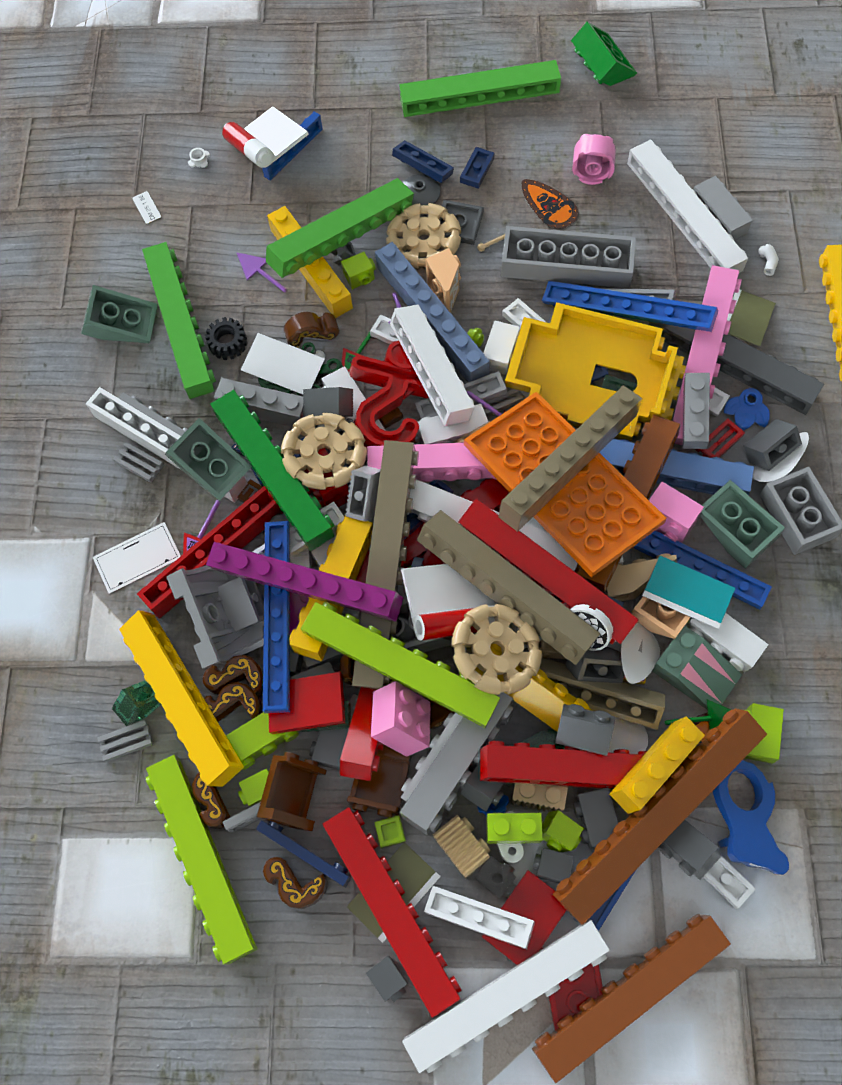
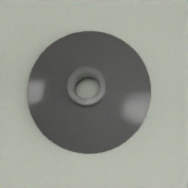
[403,174,440,205]

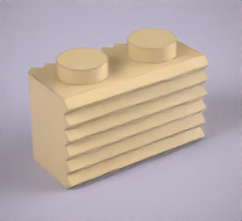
[511,783,568,812]
[433,815,491,879]

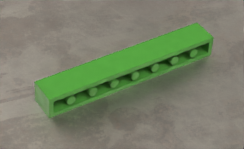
[399,60,561,117]
[266,178,414,278]
[142,242,216,399]

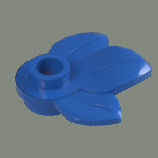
[724,388,770,431]

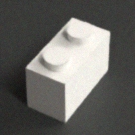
[483,321,520,375]

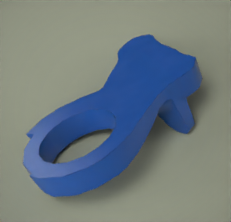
[712,760,789,875]

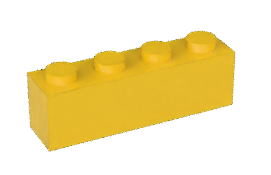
[609,716,705,814]

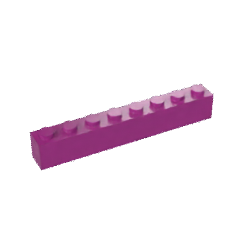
[206,542,404,622]

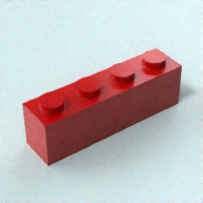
[340,688,384,781]

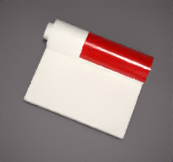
[222,107,309,168]
[401,564,495,641]

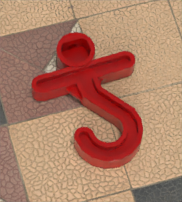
[349,340,429,448]

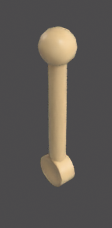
[477,234,505,252]

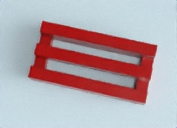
[695,418,745,458]

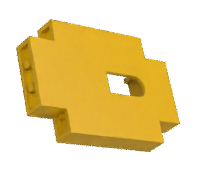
[505,302,686,442]

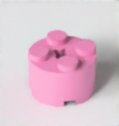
[572,134,616,185]

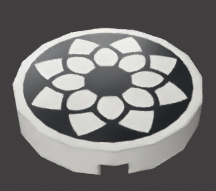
[570,604,613,651]

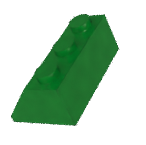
[571,21,637,86]

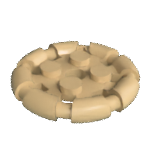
[386,203,461,269]
[281,413,367,490]
[452,604,542,695]

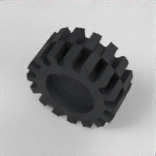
[205,317,247,360]

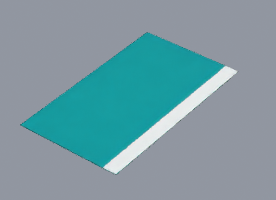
[642,556,735,629]

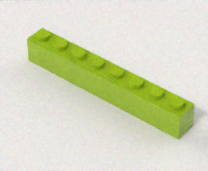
[301,602,500,728]
[146,755,258,964]

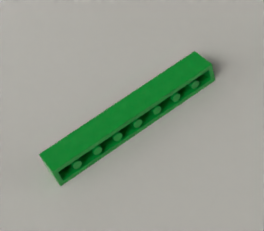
[210,389,335,552]

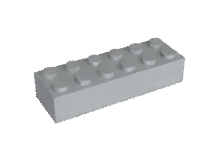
[501,226,636,289]
[400,692,514,836]

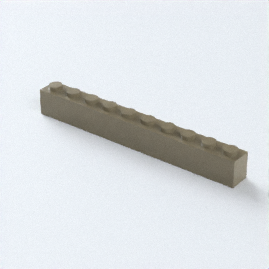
[352,440,419,690]

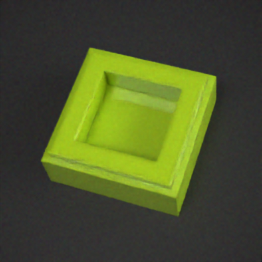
[374,815,406,849]

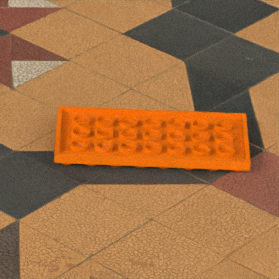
[464,392,667,578]

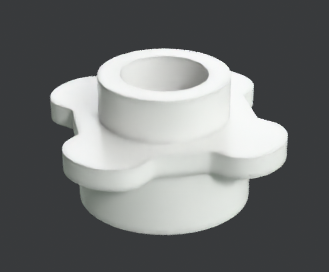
[188,148,210,168]

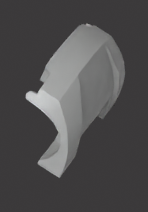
[166,565,264,669]

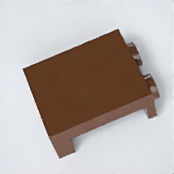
[347,745,412,818]
[257,752,327,832]

